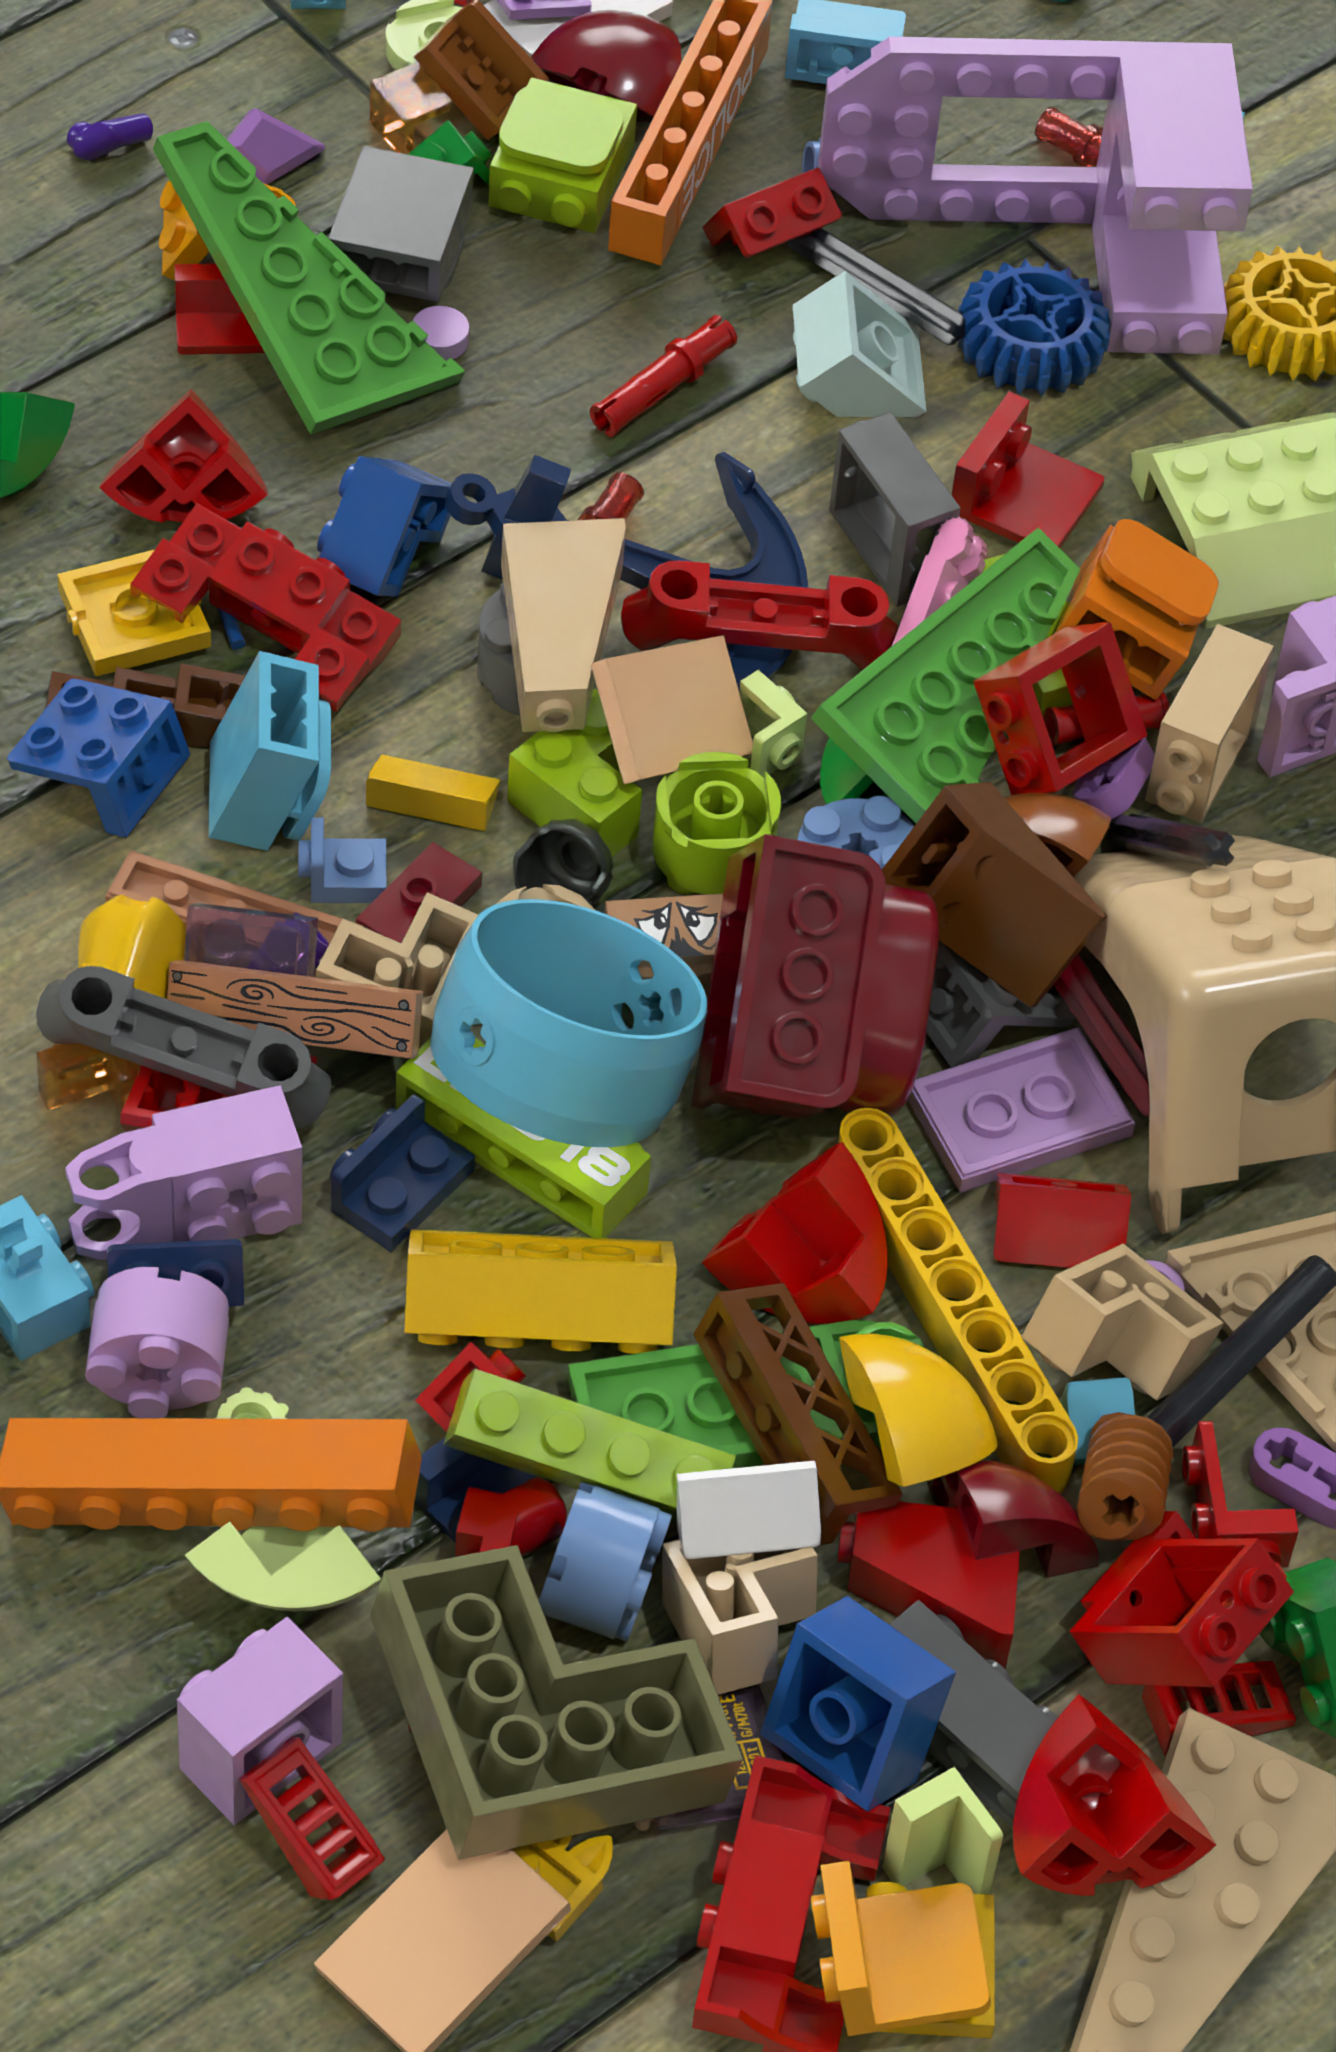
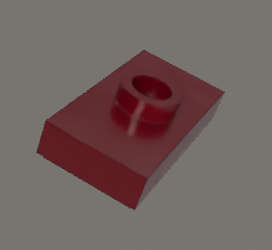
[356,842,482,943]

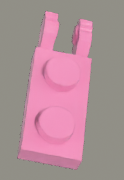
[892,517,989,646]

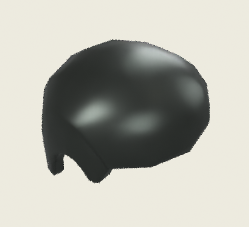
[513,819,614,906]

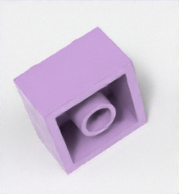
[177,1617,343,1825]

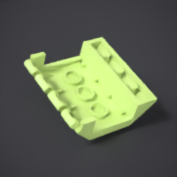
[1131,413,1336,629]

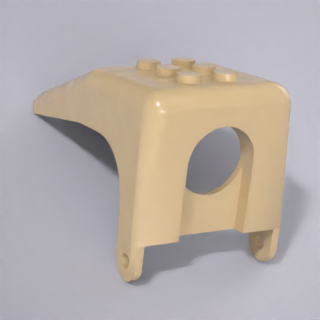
[1074,835,1336,1234]

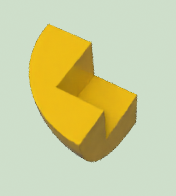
[839,1334,997,1487]

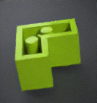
[507,688,642,857]

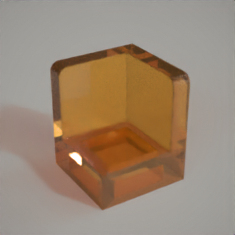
[369,62,451,154]

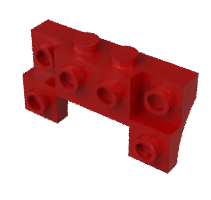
[130,503,401,712]
[692,1755,891,2052]

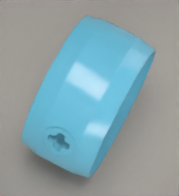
[430,899,708,1147]

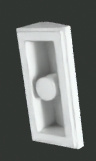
[677,1461,821,1559]

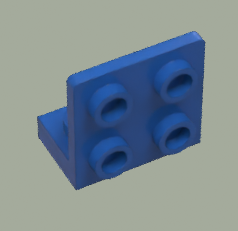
[7,678,191,837]

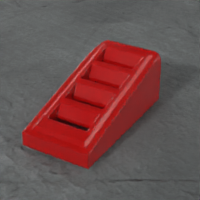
[1141,1660,1296,1756]
[239,1737,385,1900]

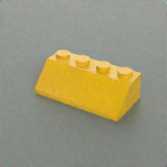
[404,1229,677,1354]

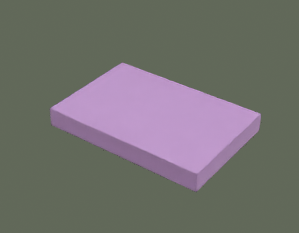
[907,1027,1135,1193]

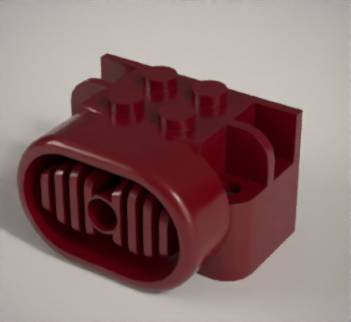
[691,834,939,1118]

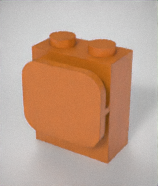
[1055,519,1219,700]

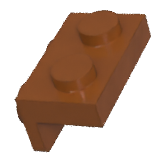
[413,0,549,140]

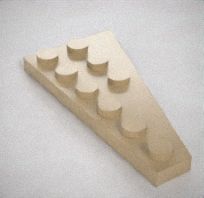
[1165,1211,1336,1453]
[1069,1708,1336,2052]

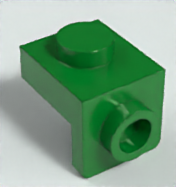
[407,120,493,186]

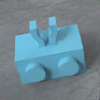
[0,1195,94,1361]

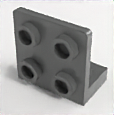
[926,941,1076,1068]

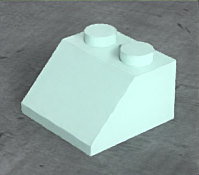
[792,271,927,417]

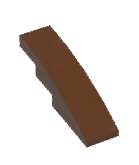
[45,663,245,747]

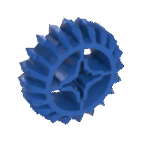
[958,259,1110,397]

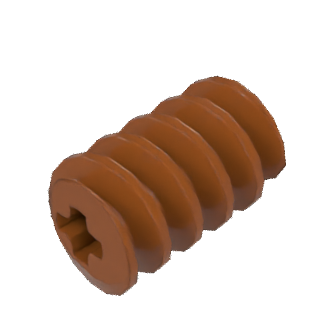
[1077,1412,1174,1541]

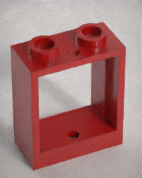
[973,622,1148,795]
[1069,1538,1294,1687]

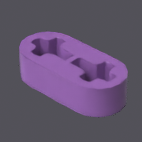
[1072,737,1155,819]
[1249,1428,1336,1529]

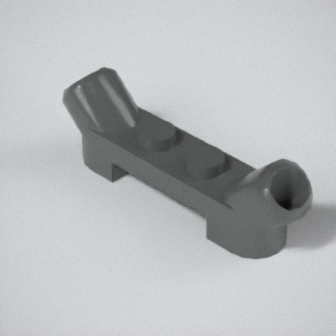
[36,966,331,1128]

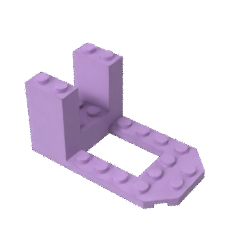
[818,37,1253,354]

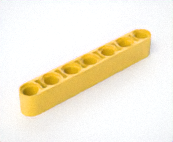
[838,1108,1078,1493]

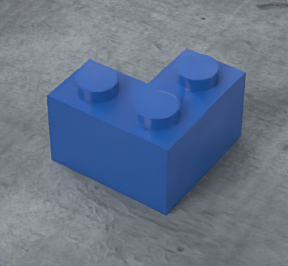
[317,456,452,597]

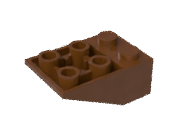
[882,782,1107,1007]

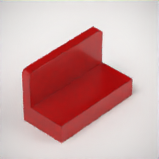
[175,264,265,355]
[993,1173,1131,1268]

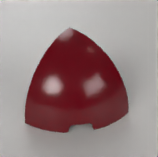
[531,10,681,122]
[927,1460,1099,1578]

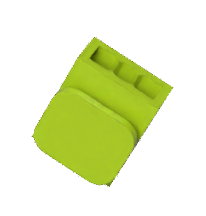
[488,77,637,233]

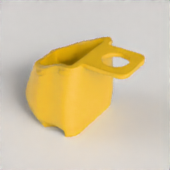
[78,894,207,999]

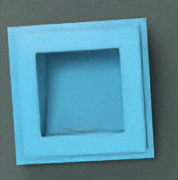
[1061,1378,1135,1465]

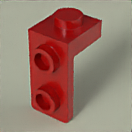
[1182,1421,1299,1568]

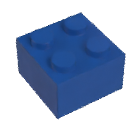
[760,1596,956,1812]

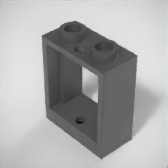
[829,412,960,606]

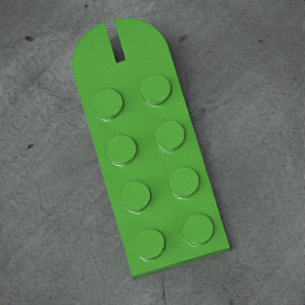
[567,1320,923,1469]

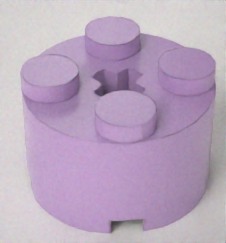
[85,1267,229,1418]

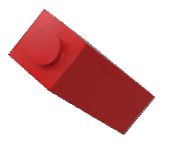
[837,1501,1020,1670]

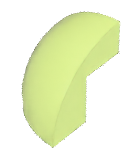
[185,1522,381,1612]

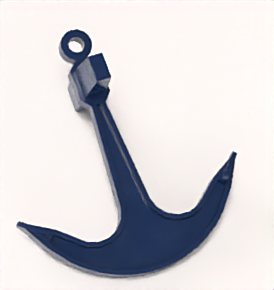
[445,452,809,690]

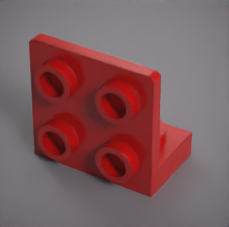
[952,391,1104,549]

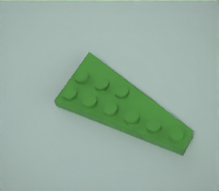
[153,121,465,435]
[811,528,1081,823]

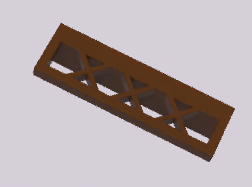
[693,1283,903,1545]

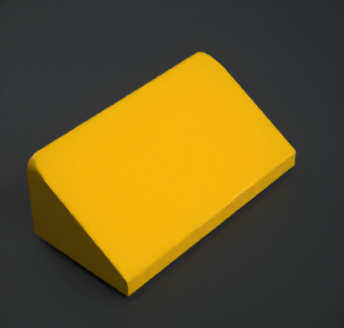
[366,754,501,831]

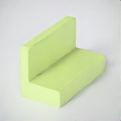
[882,1767,1003,1895]

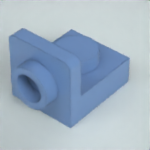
[298,817,386,903]

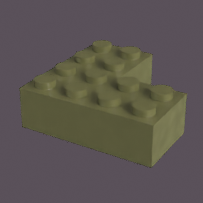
[370,1545,743,1860]

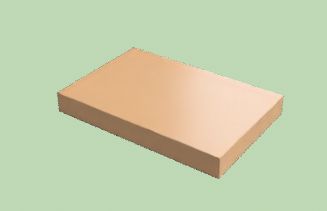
[591,635,753,784]
[313,1829,571,2052]

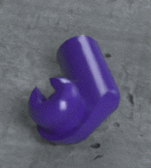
[66,113,153,161]

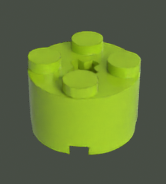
[652,752,781,895]

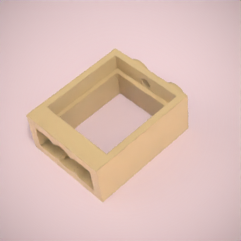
[1145,624,1274,823]

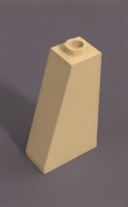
[501,518,626,732]

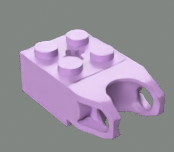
[65,1085,302,1260]

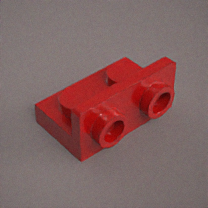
[702,167,842,258]

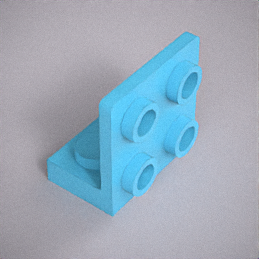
[785,0,906,84]

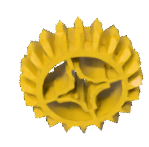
[1223,245,1336,382]

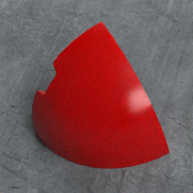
[99,389,268,523]
[701,1142,888,1324]
[1013,1694,1217,1896]

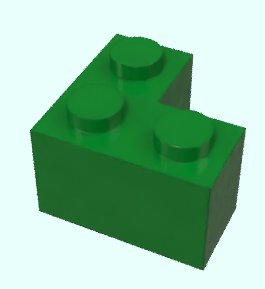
[1260,1557,1336,1738]

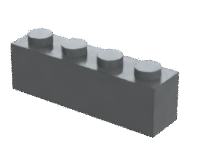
[889,1599,1058,1829]

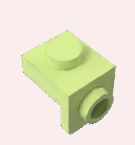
[739,670,807,777]

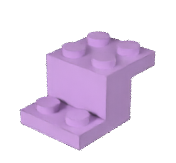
[1257,596,1336,778]

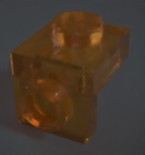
[36,1044,139,1116]

